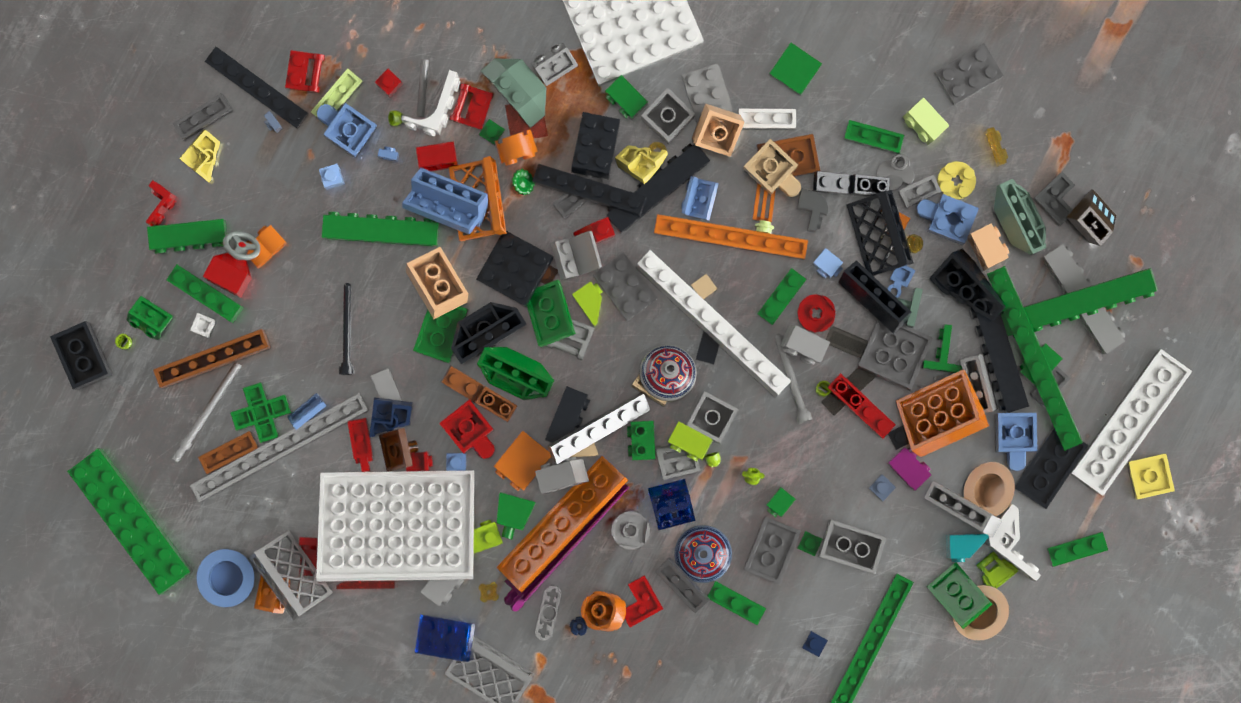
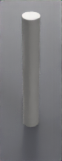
[417,59,429,117]

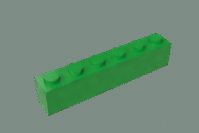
[322,212,439,247]

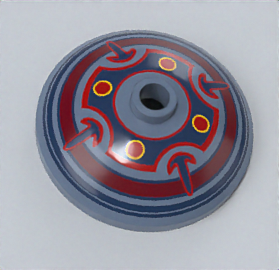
[674,525,732,583]

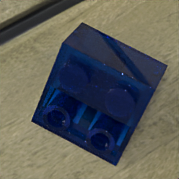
[648,479,696,530]

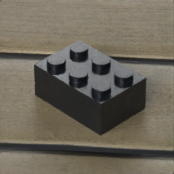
[571,112,620,180]
[50,321,112,390]
[545,386,590,443]

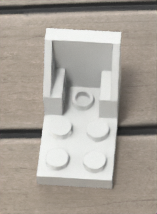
[985,504,1041,581]

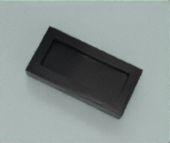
[696,330,719,365]

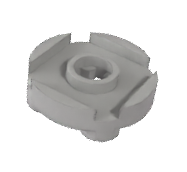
[611,511,650,550]

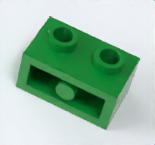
[627,421,655,461]

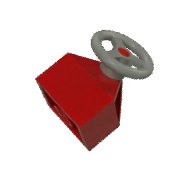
[203,231,261,298]

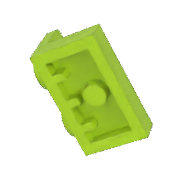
[474,520,503,554]

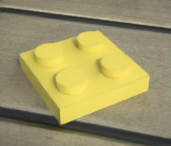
[1128,454,1175,499]

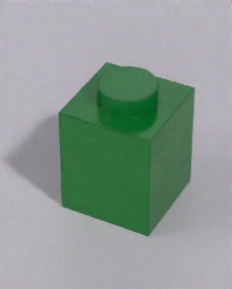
[766,487,796,518]

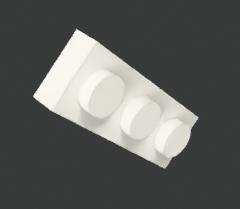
[738,109,796,129]

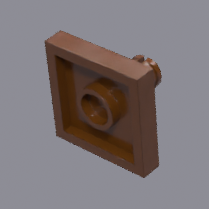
[379,428,418,472]

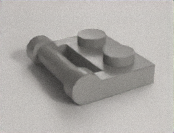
[547,319,595,360]
[655,445,700,480]

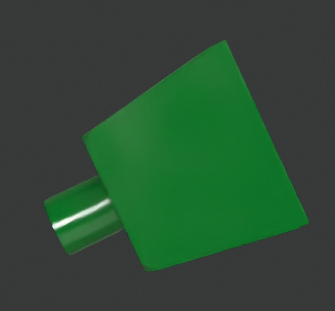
[497,492,536,539]

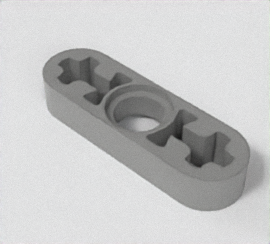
[535,586,561,641]

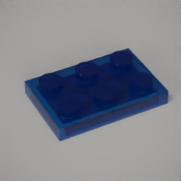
[415,615,475,662]

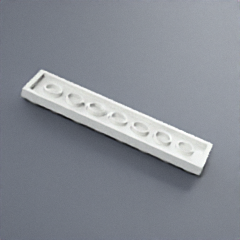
[1071,349,1192,496]

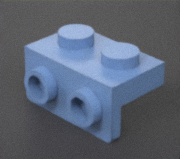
[681,176,719,221]

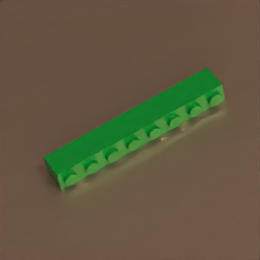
[1001,268,1158,338]

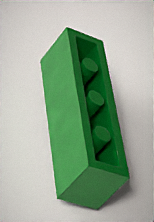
[147,219,227,254]
[166,264,244,323]

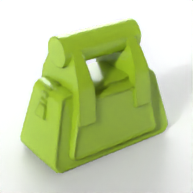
[976,551,1018,589]

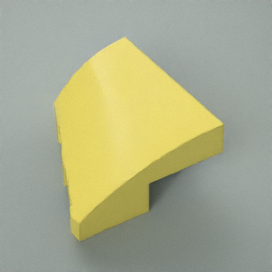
[179,129,220,182]
[615,145,668,184]

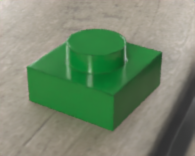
[479,119,505,146]
[797,531,823,556]

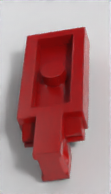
[347,418,373,472]

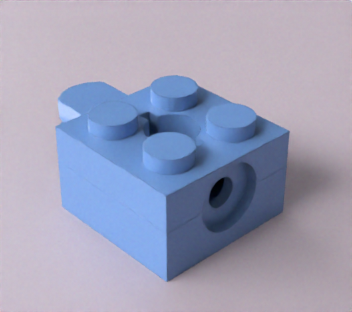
[317,103,377,158]
[916,194,979,246]
[995,413,1037,471]

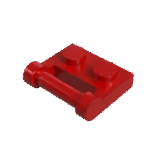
[285,50,325,93]
[449,83,494,130]

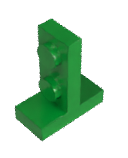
[922,324,962,373]

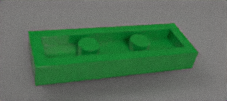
[844,120,905,154]
[757,268,807,325]
[1047,532,1108,567]
[708,581,766,625]

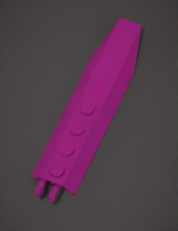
[504,484,629,612]

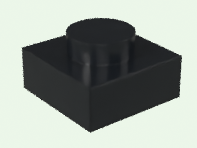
[888,425,909,450]

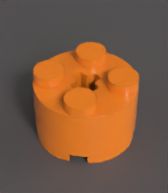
[494,129,538,166]
[581,591,626,632]

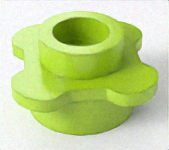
[742,468,765,485]

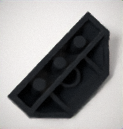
[451,302,527,364]

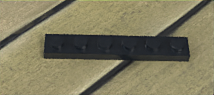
[204,46,309,129]
[532,164,647,216]

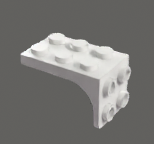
[401,70,461,137]

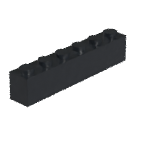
[607,143,710,234]
[969,308,1029,413]

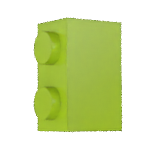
[668,421,713,462]

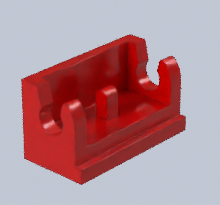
[416,141,458,171]

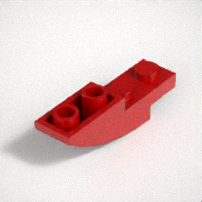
[827,373,896,439]

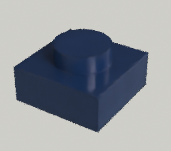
[802,631,828,657]

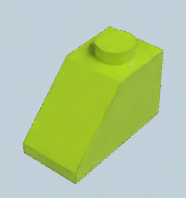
[572,281,603,327]

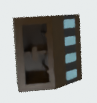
[1067,189,1116,246]

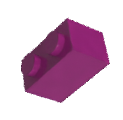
[887,447,932,491]

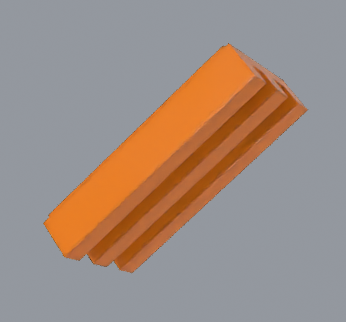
[752,183,776,222]

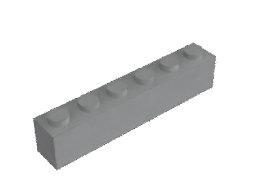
[1042,244,1125,354]

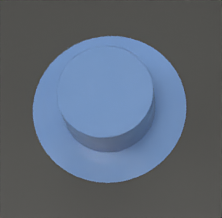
[197,549,254,607]

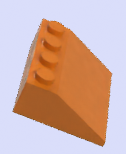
[896,369,989,457]

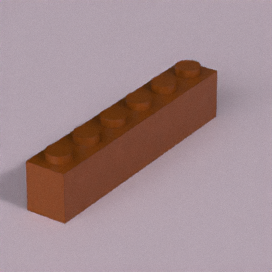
[153,329,271,388]

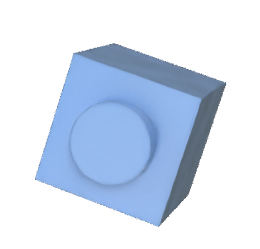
[319,164,345,190]

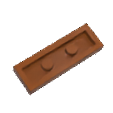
[198,431,259,474]

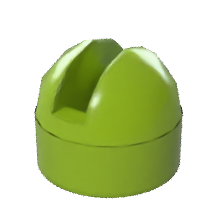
[388,110,403,126]
[115,334,132,350]
[816,381,831,397]
[704,452,721,467]

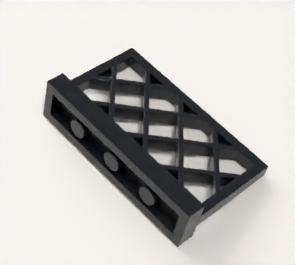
[846,190,914,276]

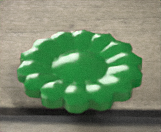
[512,169,535,195]

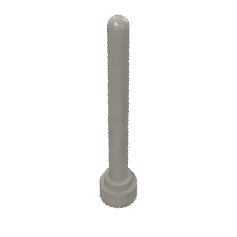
[775,334,812,424]

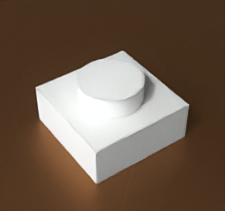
[190,313,216,338]

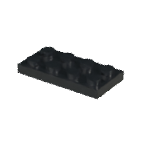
[1015,427,1089,509]

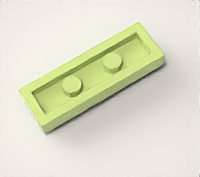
[311,68,363,118]

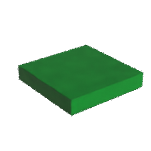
[769,42,822,96]

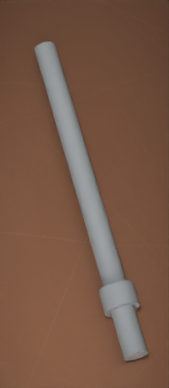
[172,362,241,462]

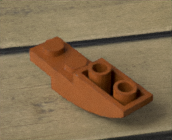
[441,365,517,422]

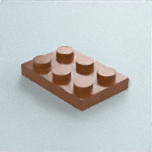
[757,134,820,177]

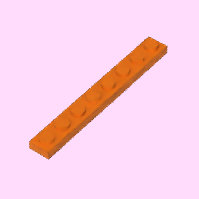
[654,214,808,260]

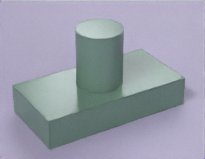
[897,288,923,328]

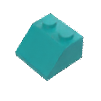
[946,534,989,562]

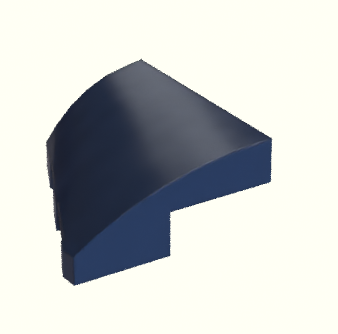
[369,397,413,437]

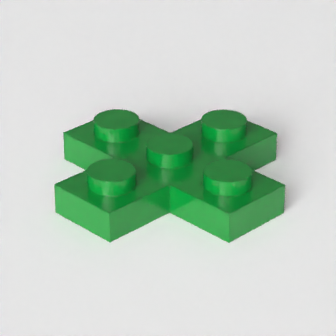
[230,382,292,443]

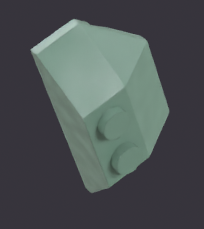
[481,58,547,128]
[994,179,1046,255]

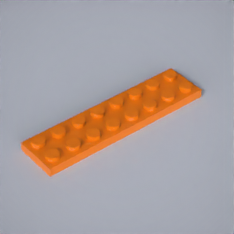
[496,456,628,592]

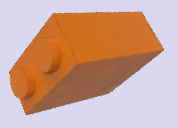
[494,431,551,491]

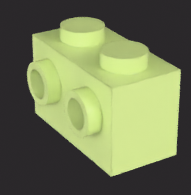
[903,98,949,145]

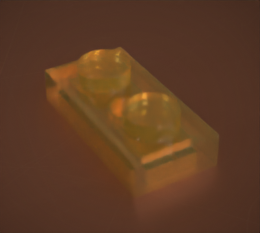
[985,127,1008,167]

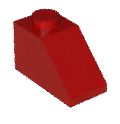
[573,217,615,244]

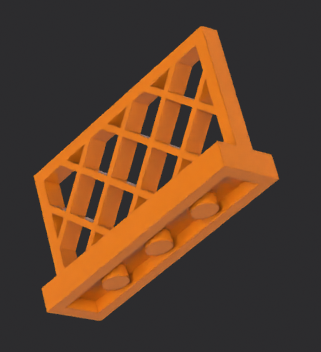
[449,156,507,241]

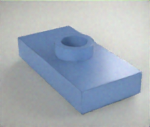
[287,393,326,430]

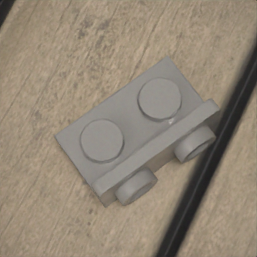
[531,43,578,86]

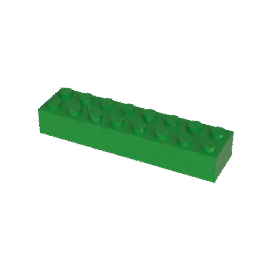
[67,448,193,595]

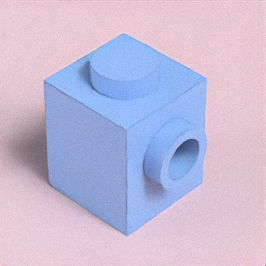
[813,248,843,278]

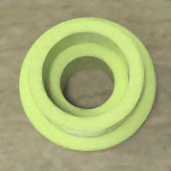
[755,220,774,234]

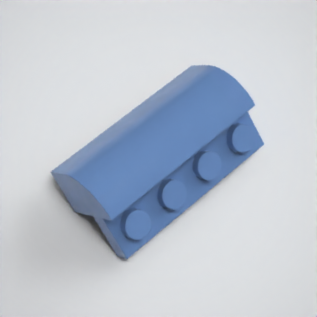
[402,168,488,234]

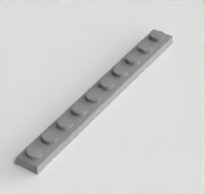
[190,393,368,502]

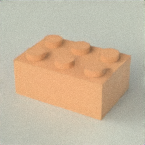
[406,247,468,319]

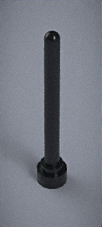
[339,283,354,375]

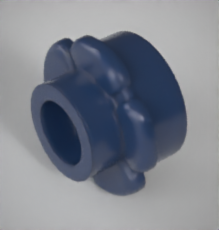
[570,617,588,636]

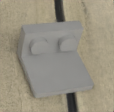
[550,231,602,280]

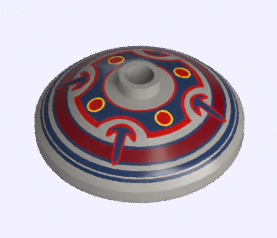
[639,345,697,401]

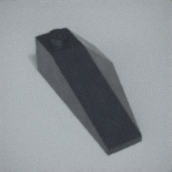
[929,248,1006,321]

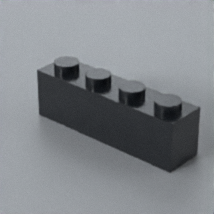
[838,260,912,334]

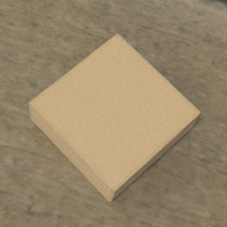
[691,274,718,299]

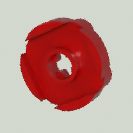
[797,294,836,333]

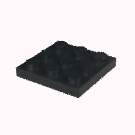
[476,231,554,307]

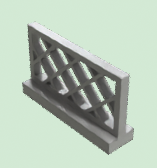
[249,530,333,621]
[445,634,535,703]

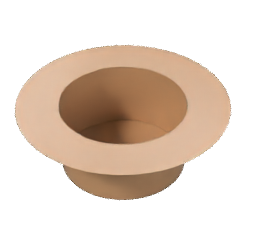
[964,462,1015,516]
[953,585,1009,640]

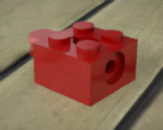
[439,399,495,459]

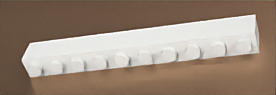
[635,250,791,398]

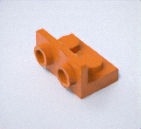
[254,575,290,614]

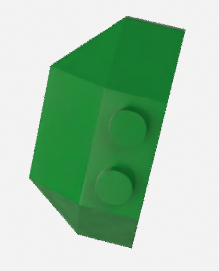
[477,347,554,400]

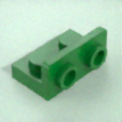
[126,296,173,340]

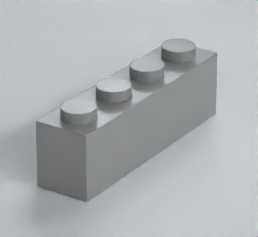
[924,481,1002,537]

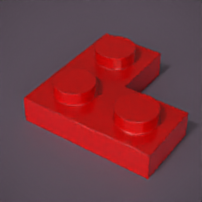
[625,575,663,627]

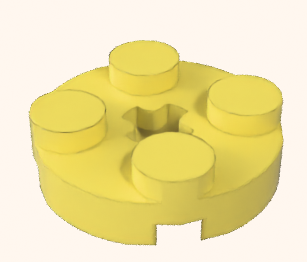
[937,161,976,200]

